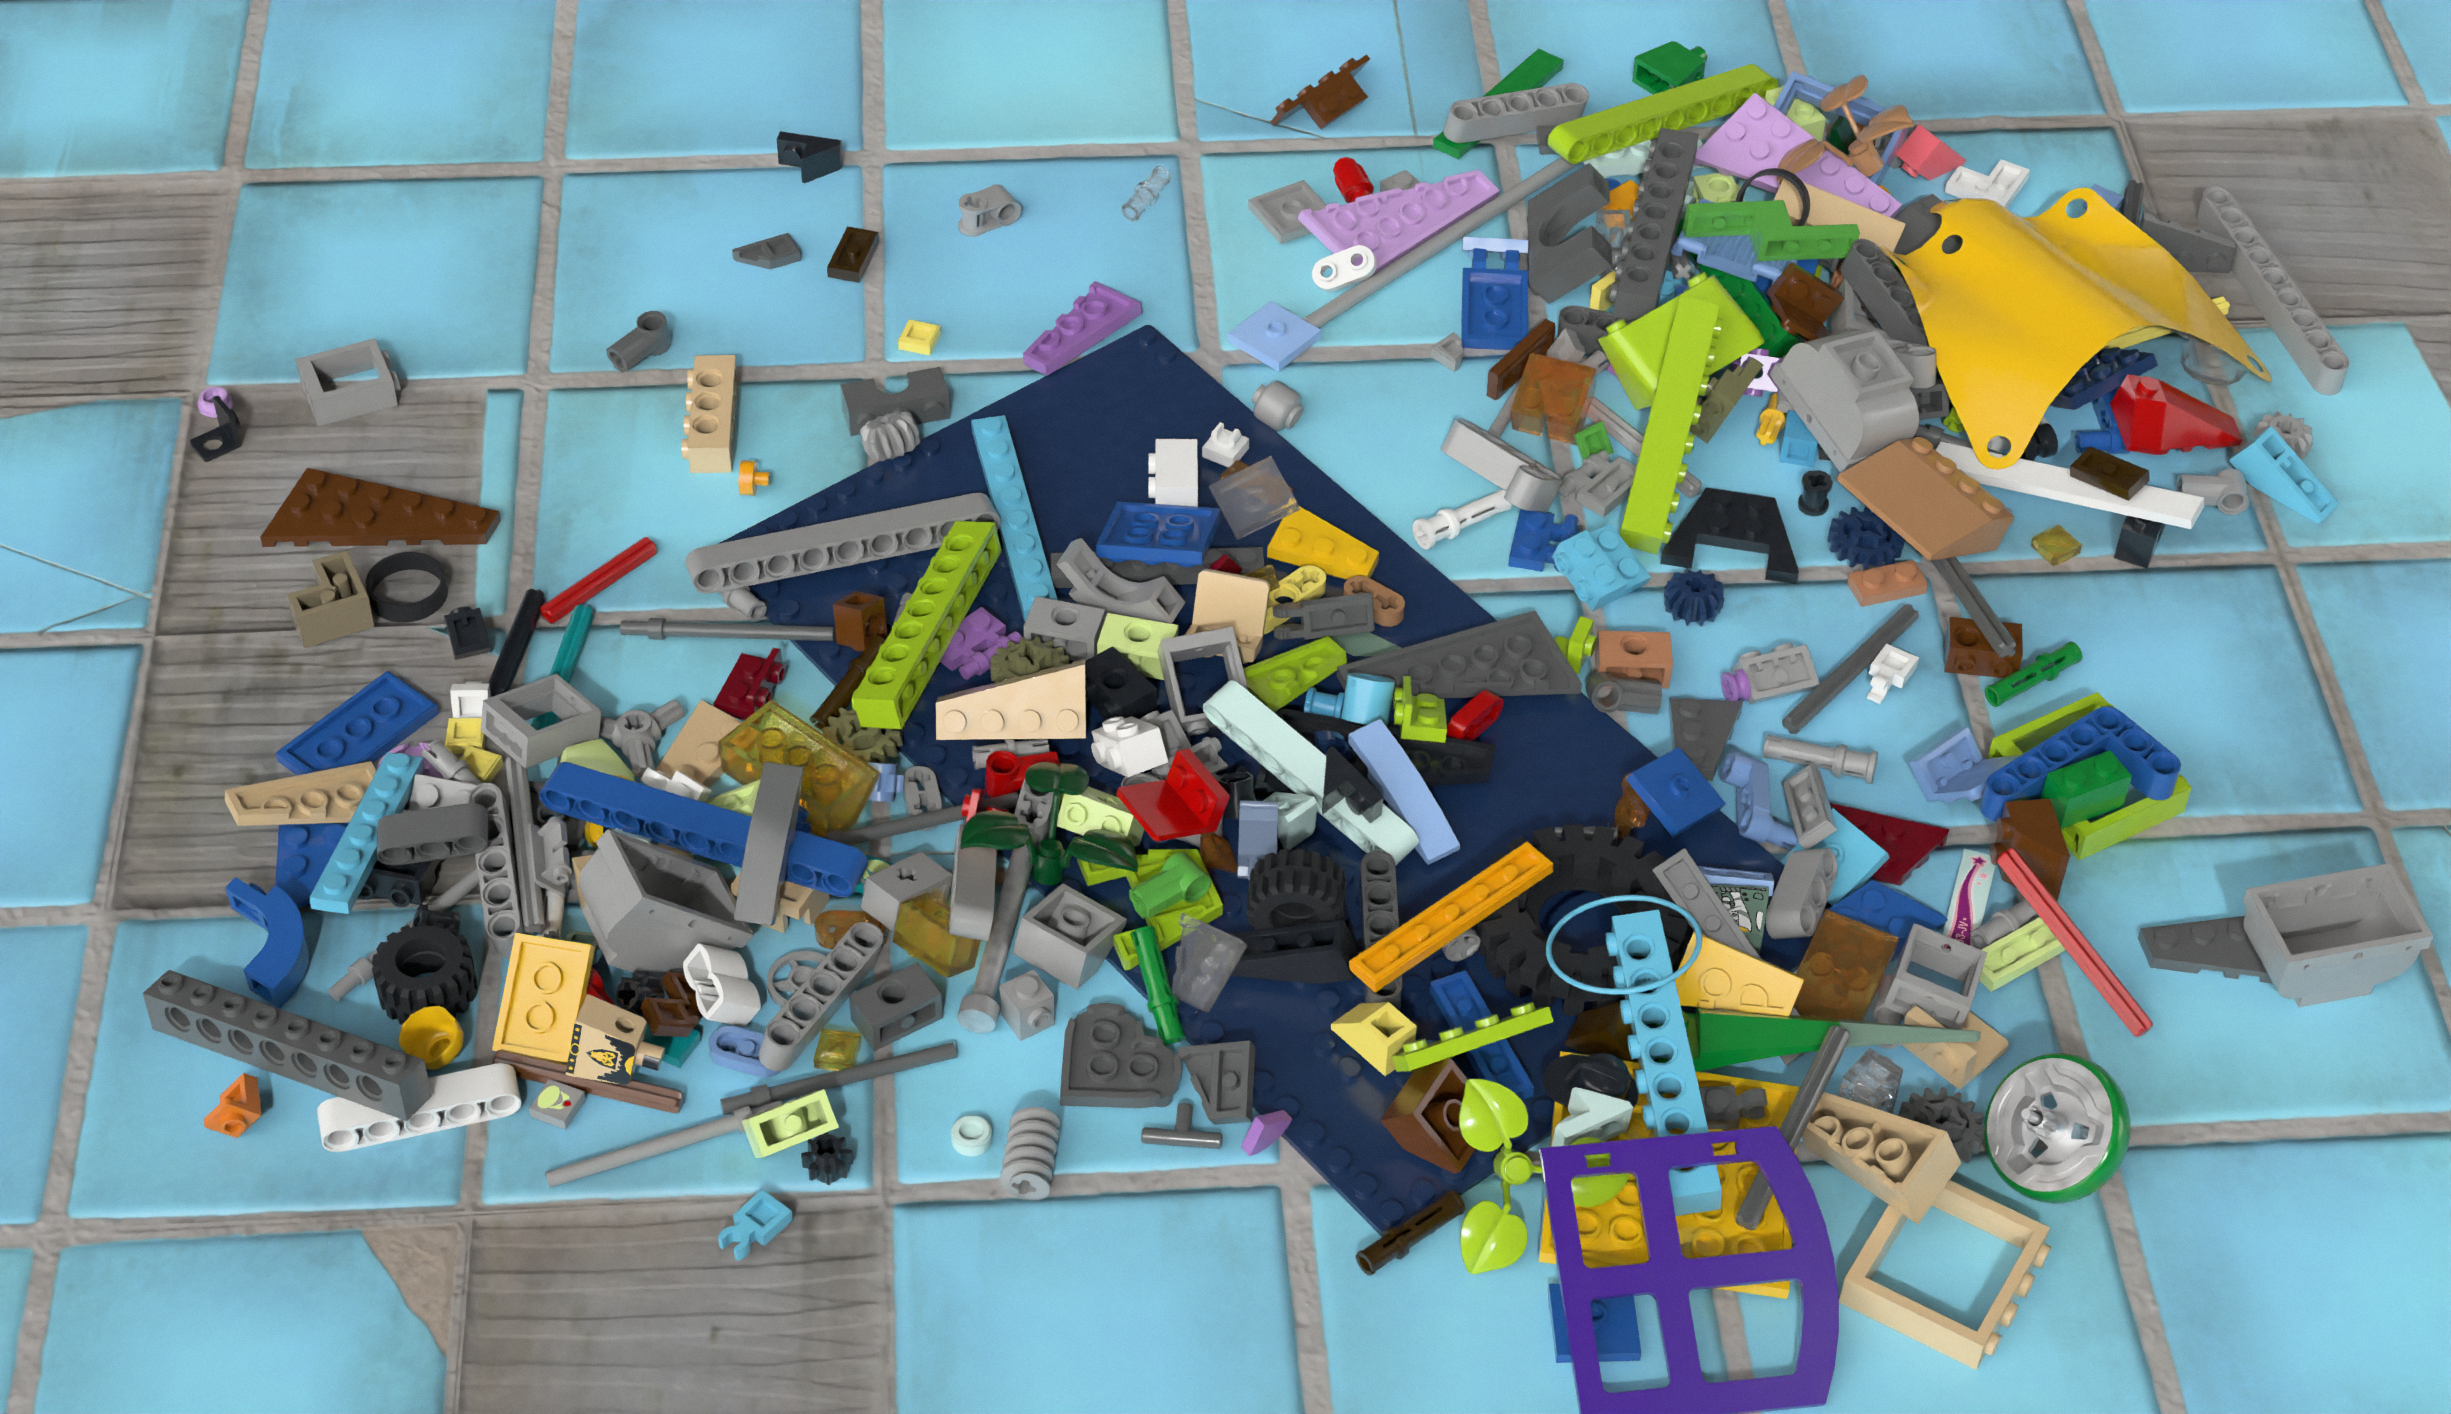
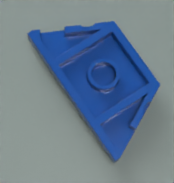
[275,823,349,909]
[1816,880,1948,998]

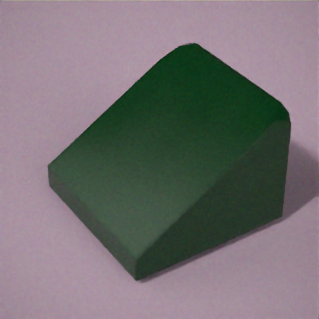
[1829,116,1857,156]

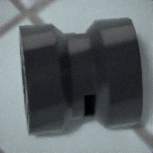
[2020,423,2058,461]

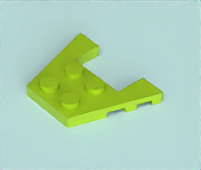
[1077,849,1223,971]

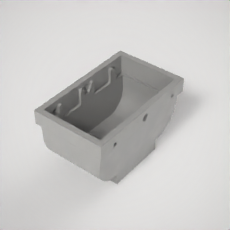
[1770,329,1919,473]
[579,829,754,982]
[2243,863,2433,1007]

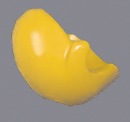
[398,1006,464,1070]

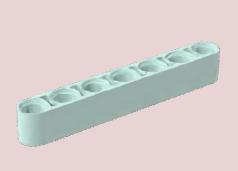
[1203,680,1419,866]

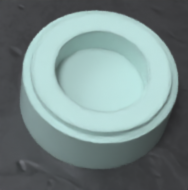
[951,1115,992,1156]

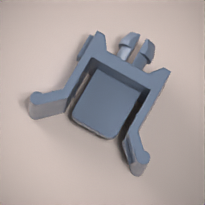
[1237,800,1278,880]

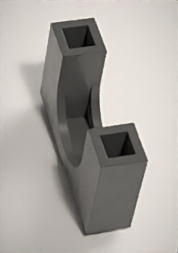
[1527,163,1612,304]

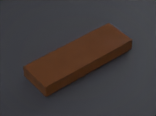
[1486,319,1556,400]

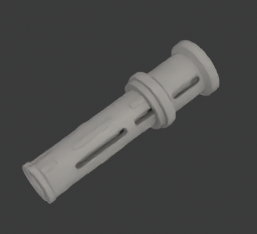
[1763,734,1878,784]

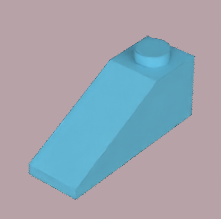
[2229,426,2339,524]

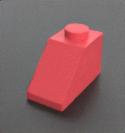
[1896,124,1966,181]

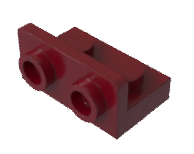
[714,647,786,723]

